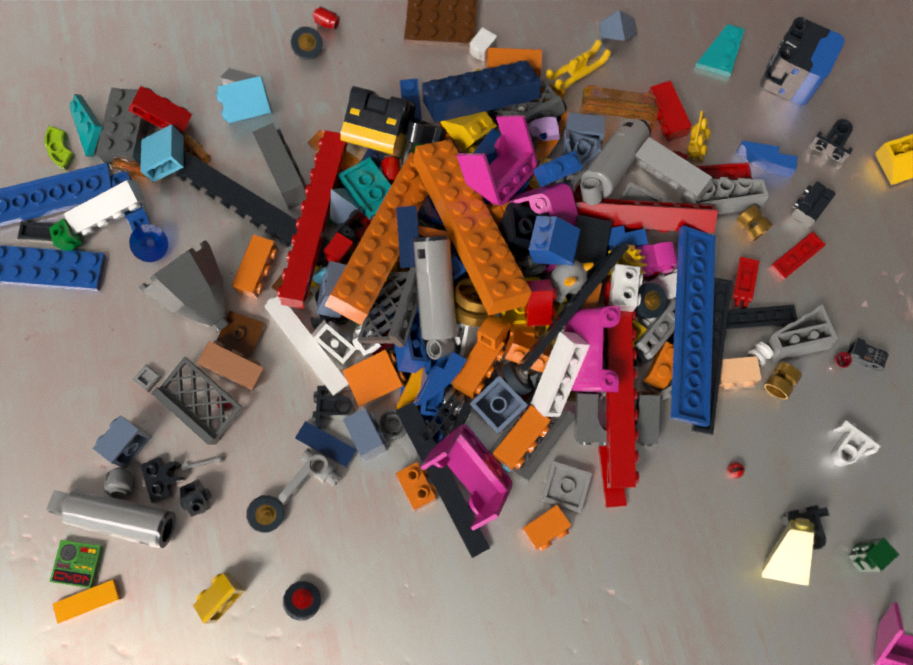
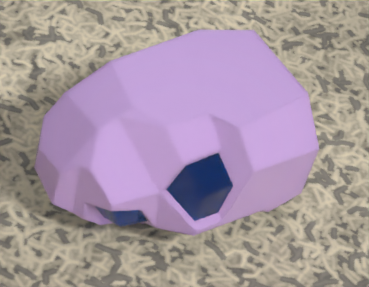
[528,117,560,141]

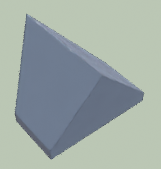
[599,10,637,41]
[564,128,602,173]
[329,188,359,225]

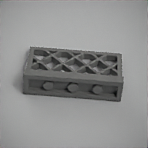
[486,80,566,134]
[357,267,418,347]
[151,357,243,445]
[489,390,576,483]

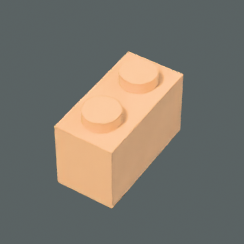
[719,356,762,390]

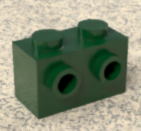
[849,537,900,573]

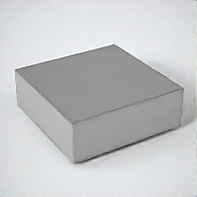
[133,364,162,392]

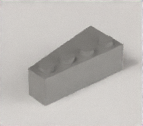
[635,137,713,201]
[682,177,769,215]

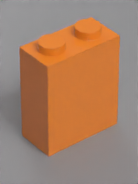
[343,350,406,407]

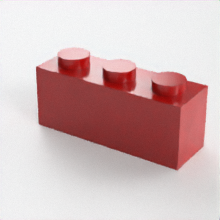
[646,80,692,142]
[128,85,193,134]

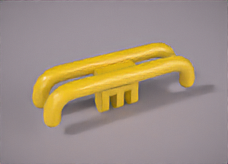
[546,40,611,90]

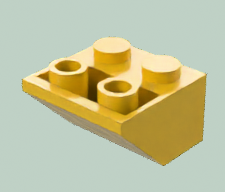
[875,134,913,185]

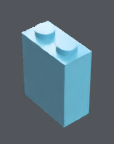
[216,76,272,124]
[140,124,184,182]

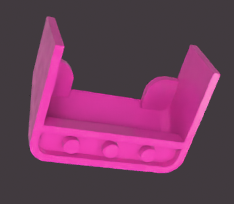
[457,115,537,205]
[509,182,579,274]
[421,424,512,531]
[874,602,913,665]

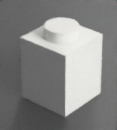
[470,27,497,62]

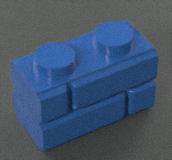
[534,151,582,188]

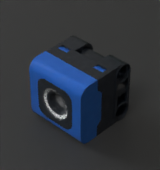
[760,17,845,105]

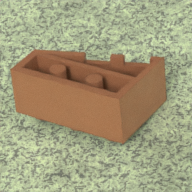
[197,340,263,390]

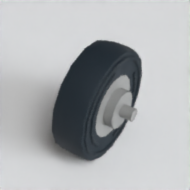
[503,361,533,396]

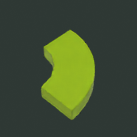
[44,125,75,170]

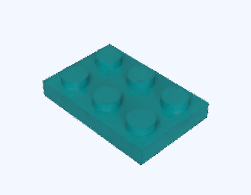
[338,157,391,220]

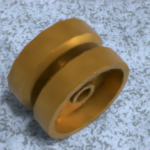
[454,278,494,327]

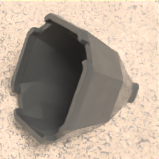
[139,240,230,332]

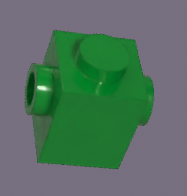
[49,218,82,251]

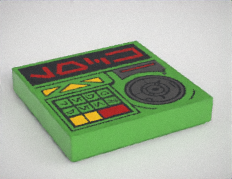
[50,540,103,588]

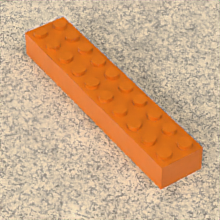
[413,139,532,316]
[325,152,430,325]

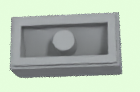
[220,68,263,85]

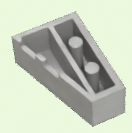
[767,304,838,361]

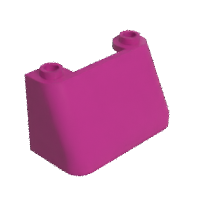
[565,306,620,392]

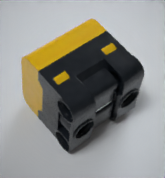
[340,86,416,158]

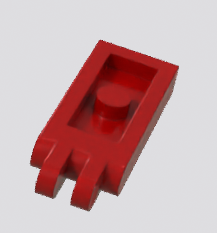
[731,257,760,309]

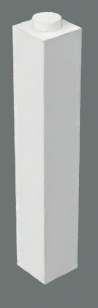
[264,296,350,396]

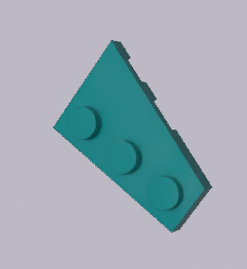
[695,24,745,77]
[69,94,102,157]

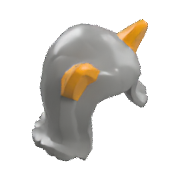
[541,259,594,303]

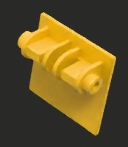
[687,110,711,163]

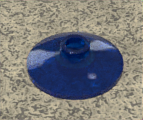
[129,224,169,262]

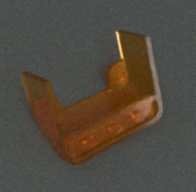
[578,85,658,132]

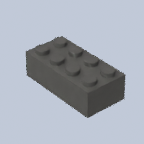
[96,88,150,166]
[253,123,307,209]

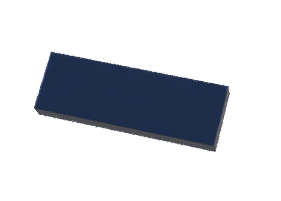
[396,206,419,268]
[295,421,357,468]

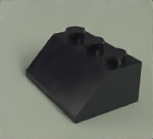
[498,203,550,254]

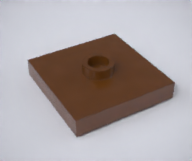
[216,311,266,359]

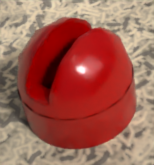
[727,462,745,479]

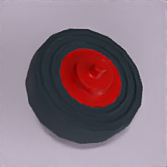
[283,581,321,621]

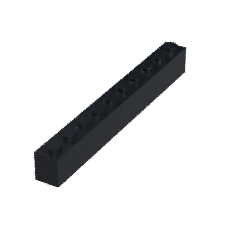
[175,151,331,268]

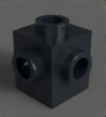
[180,479,212,517]

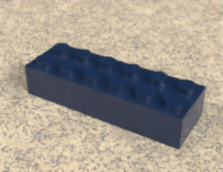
[422,60,541,123]

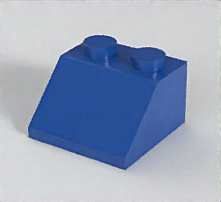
[529,216,581,265]

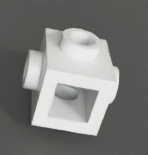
[352,324,381,356]

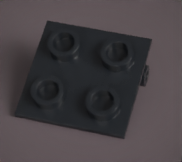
[334,206,365,249]

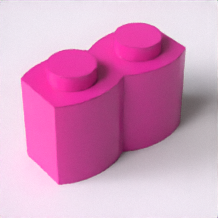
[634,242,677,277]

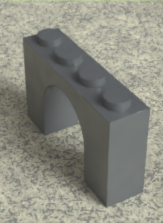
[574,391,660,447]

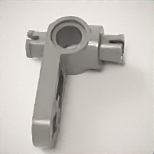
[278,448,342,505]

